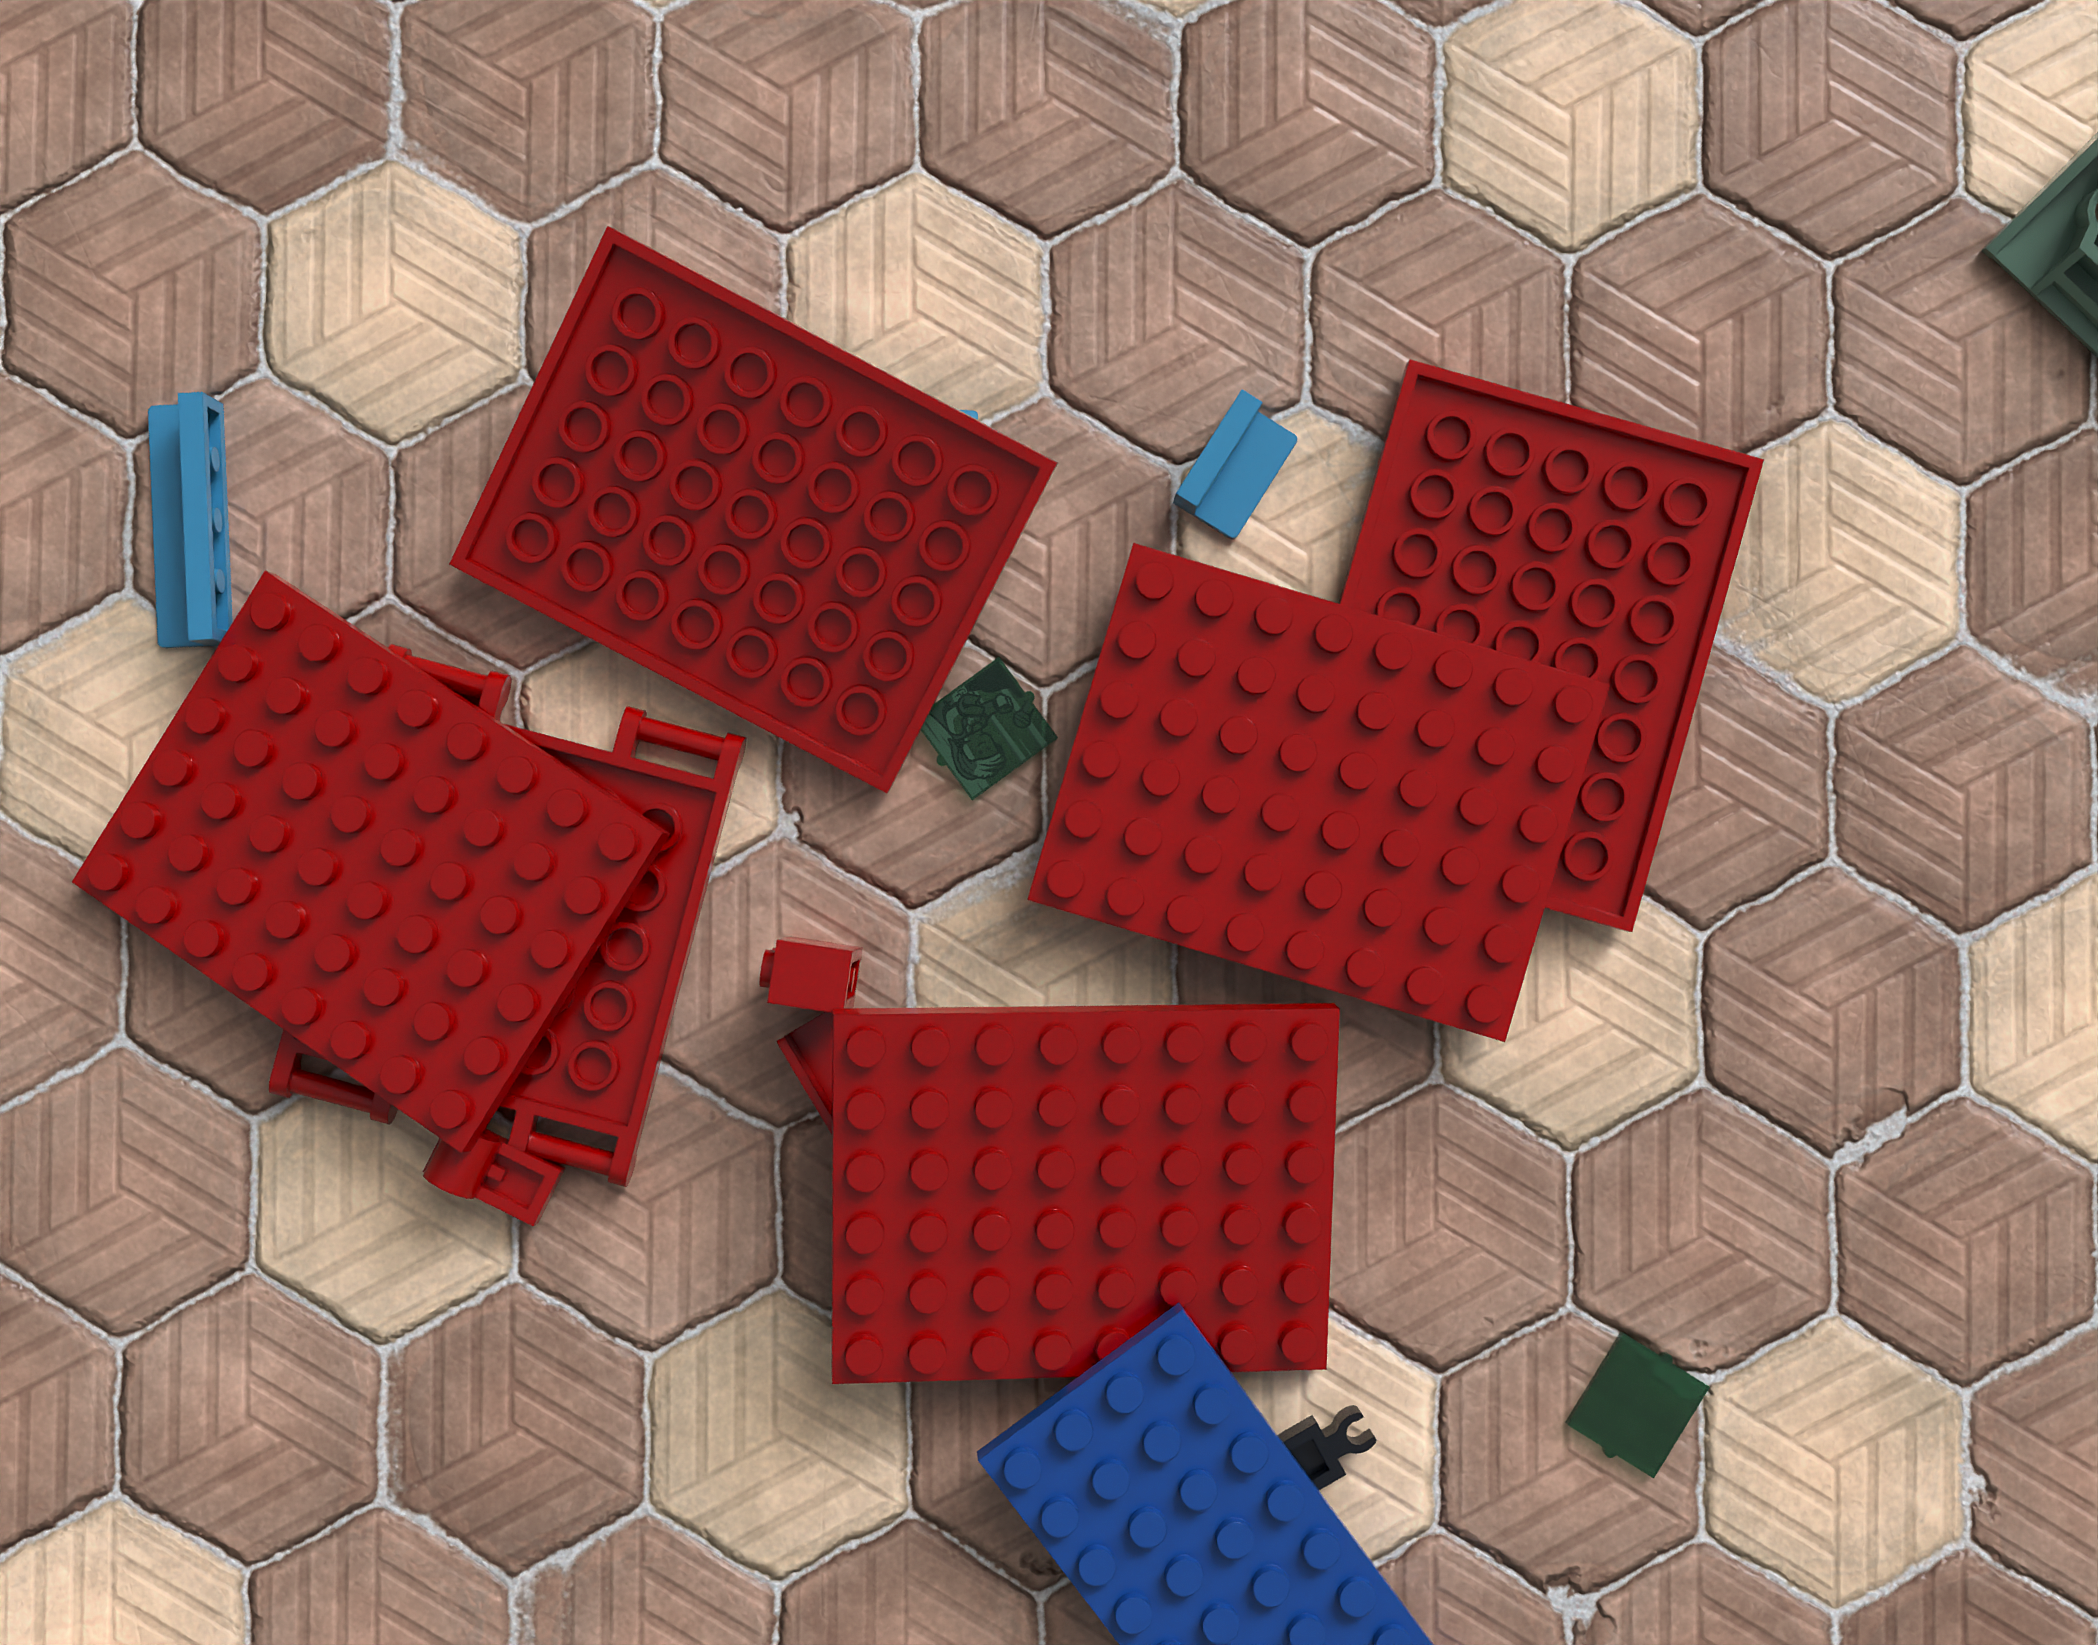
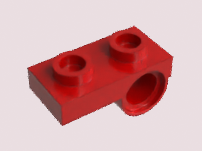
[423,1128,566,1226]

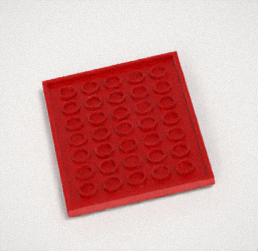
[449,226,1058,793]
[1338,359,1764,932]
[1027,543,1610,1042]
[72,570,670,1153]
[831,1003,1340,1384]

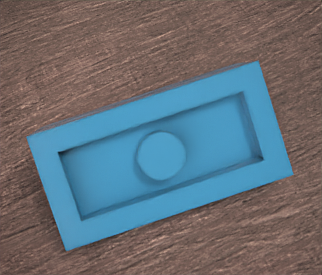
[1173,389,1297,539]

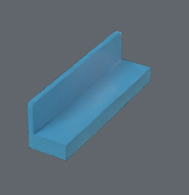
[148,392,233,648]

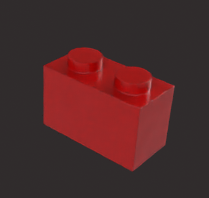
[759,936,863,1013]

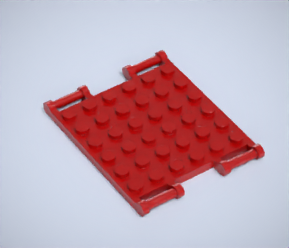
[269,644,747,1187]

